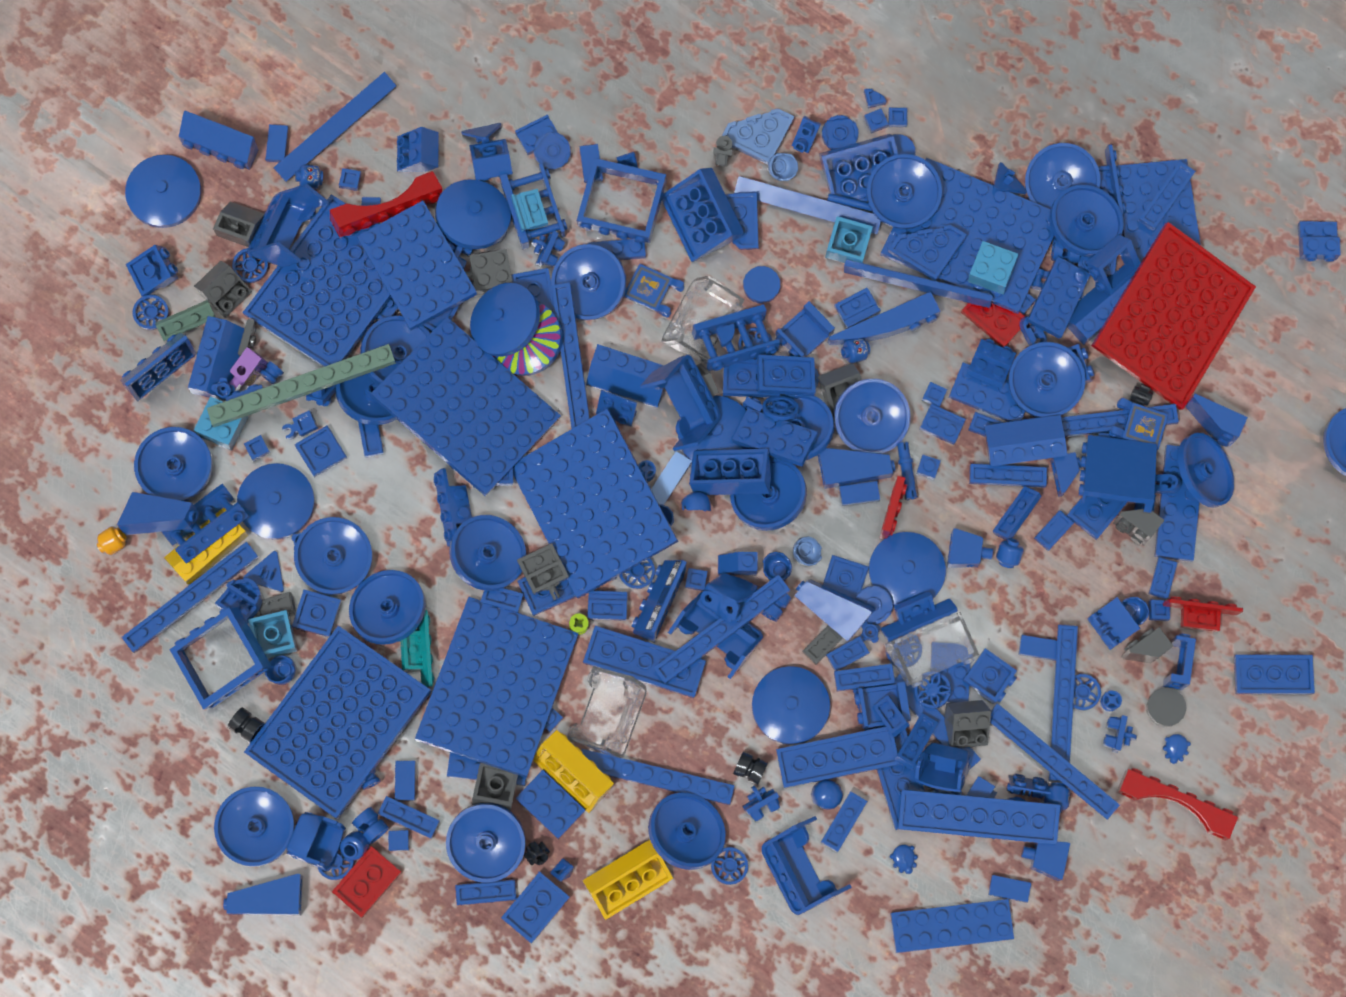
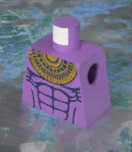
[229,347,268,391]

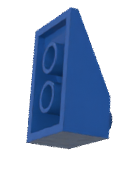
[1185,394,1248,447]

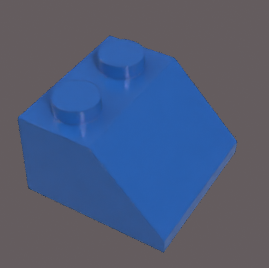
[469,139,513,181]

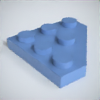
[722,108,795,165]

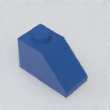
[1050,452,1081,497]
[718,552,758,576]

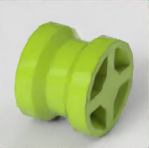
[569,613,589,635]

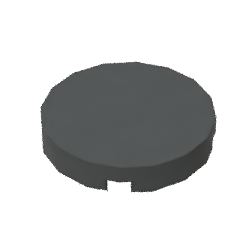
[1147,688,1186,727]

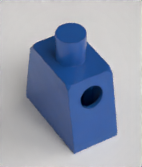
[947,528,993,568]
[1021,841,1070,881]

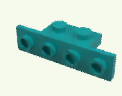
[400,610,434,688]

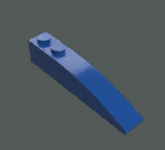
[828,292,941,345]

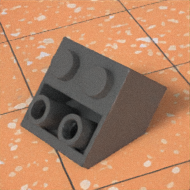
[213,201,264,247]
[194,261,252,317]
[1113,509,1164,546]
[1121,627,1173,664]
[944,700,991,748]

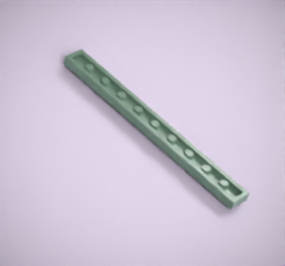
[207,344,396,427]

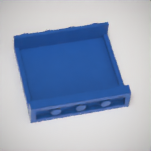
[1078,435,1157,513]

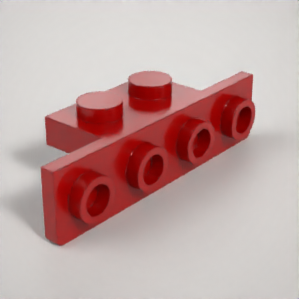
[1163,597,1243,632]

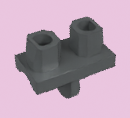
[713,136,733,167]

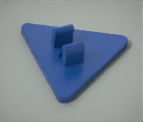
[461,123,502,144]
[993,162,1027,194]
[243,551,284,592]

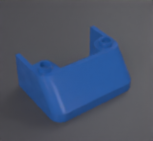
[247,184,329,267]
[640,355,720,451]
[668,592,763,679]
[762,816,852,915]

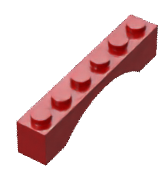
[330,171,442,238]
[1116,768,1238,841]

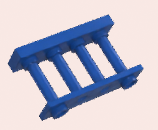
[500,163,567,250]
[692,304,780,371]
[162,483,249,563]

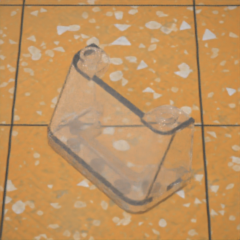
[662,276,745,364]
[883,612,979,688]
[567,666,647,759]

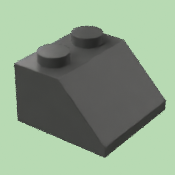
[818,363,862,418]
[472,762,518,811]

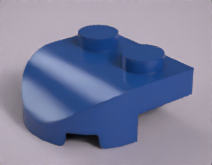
[215,578,262,624]

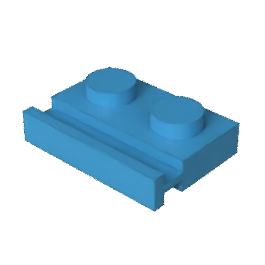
[511,189,548,232]

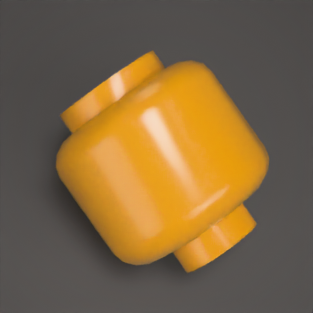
[97,526,127,555]

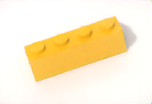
[164,508,248,586]
[533,730,614,813]
[582,840,673,920]

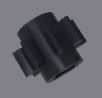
[1130,383,1153,406]
[524,841,550,866]

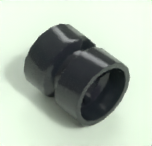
[227,707,265,743]
[733,751,768,785]

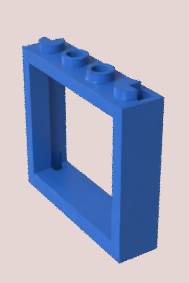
[576,158,667,243]
[169,606,272,710]

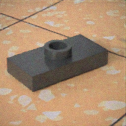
[238,319,257,357]
[256,592,296,617]
[802,625,843,665]

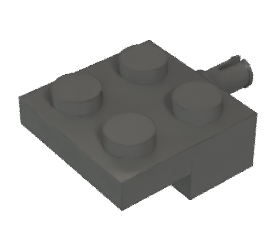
[465,249,513,295]
[517,543,569,601]

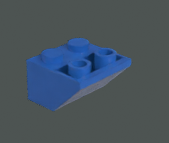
[397,127,439,172]

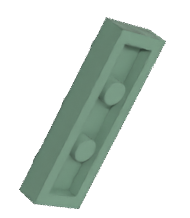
[155,300,216,341]

